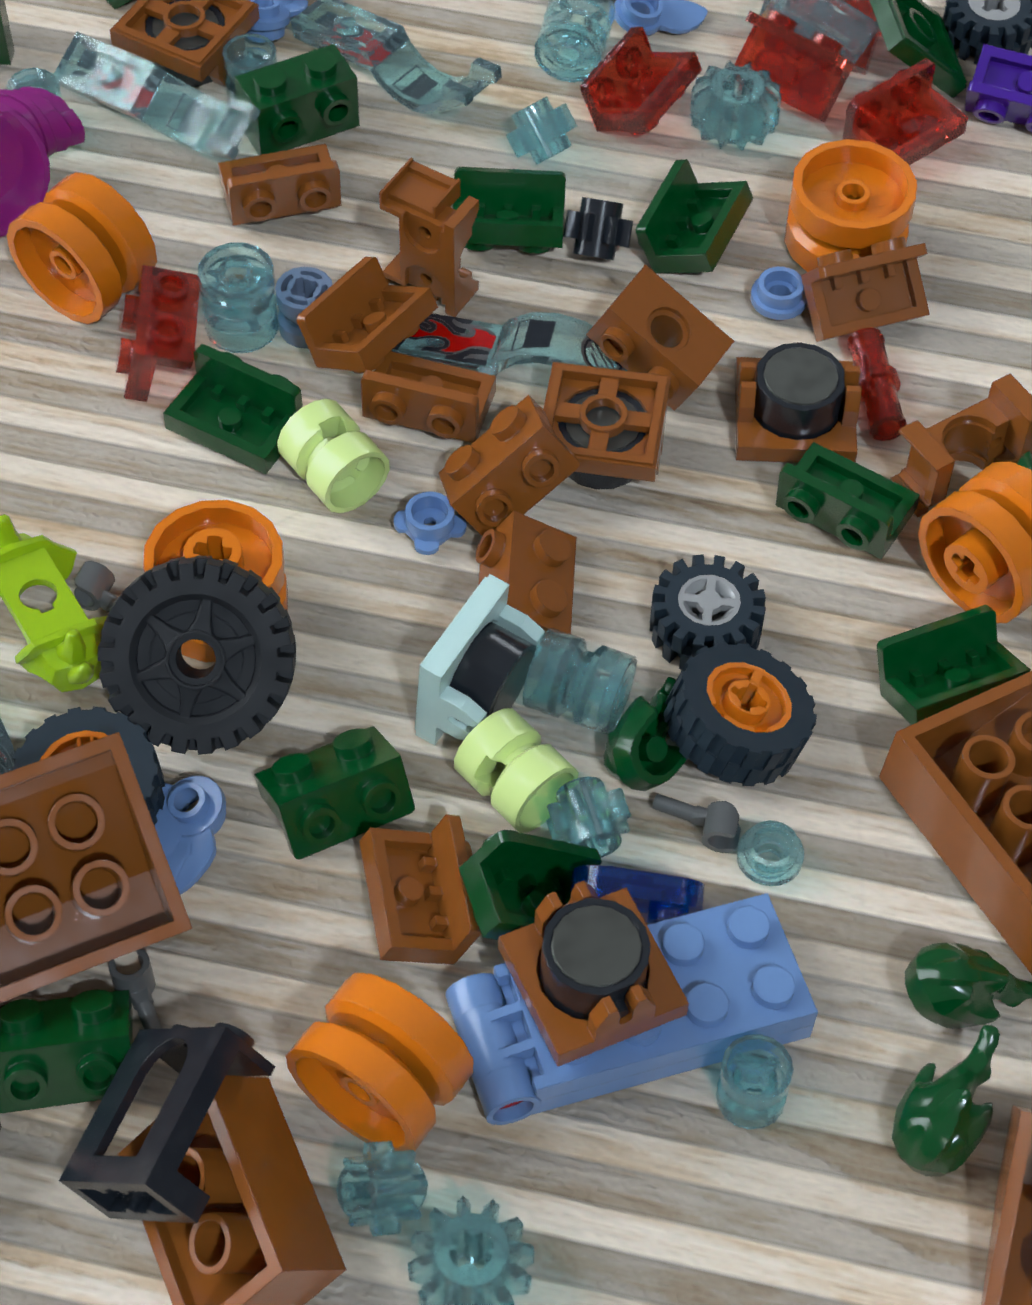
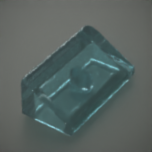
[758,0,880,78]

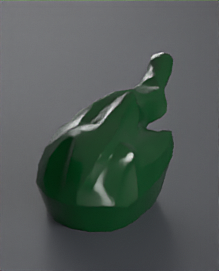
[603,677,686,791]
[905,942,1032,1029]
[892,1025,1000,1177]

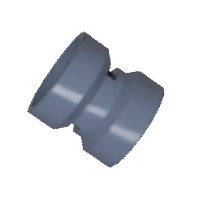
[275,266,333,349]

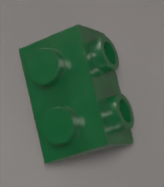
[636,159,754,274]
[452,167,566,254]
[163,344,303,474]
[776,442,920,559]
[877,605,1031,725]
[254,726,415,860]
[459,829,602,940]
[0,989,133,1114]

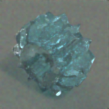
[690,60,781,151]
[408,1196,535,1305]

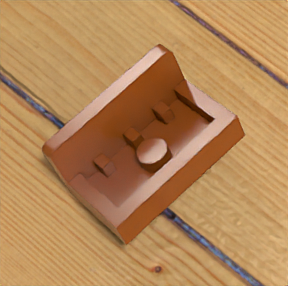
[218,143,342,226]
[801,237,930,342]
[297,257,438,374]
[361,351,496,443]
[438,395,580,536]
[476,511,577,649]
[359,814,481,965]

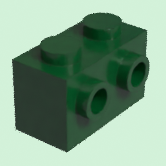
[235,44,360,155]

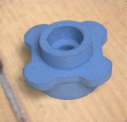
[393,492,466,555]

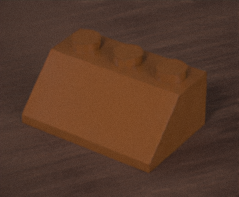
[118,1075,347,1305]

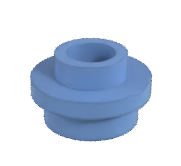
[751,266,807,320]

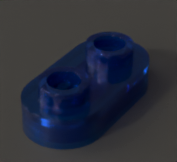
[570,865,705,924]

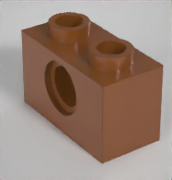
[586,264,734,411]

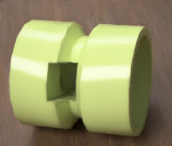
[277,399,390,513]
[454,708,579,833]

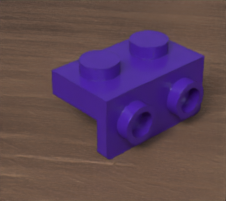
[964,44,1032,133]

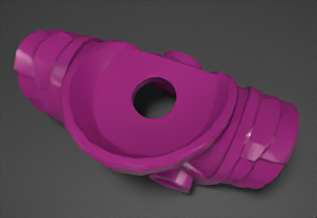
[0,86,85,237]

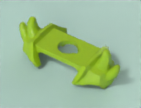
[0,514,107,692]

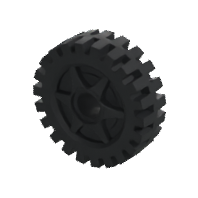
[98,555,296,755]

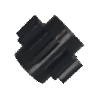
[563,197,633,260]

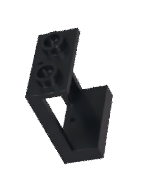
[59,1023,275,1223]

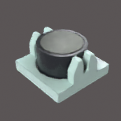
[415,574,545,746]

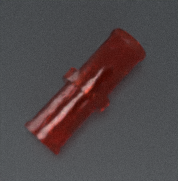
[847,327,907,441]

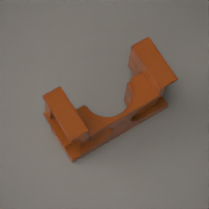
[379,157,479,317]
[890,373,1032,518]

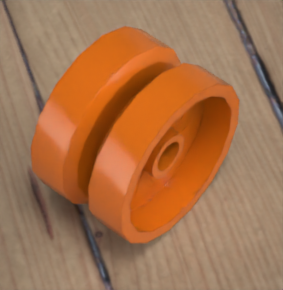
[784,139,917,272]
[6,172,157,324]
[918,461,1032,624]
[143,500,288,662]
[286,973,473,1156]

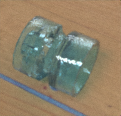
[534,0,616,83]
[198,243,279,353]
[523,628,637,735]

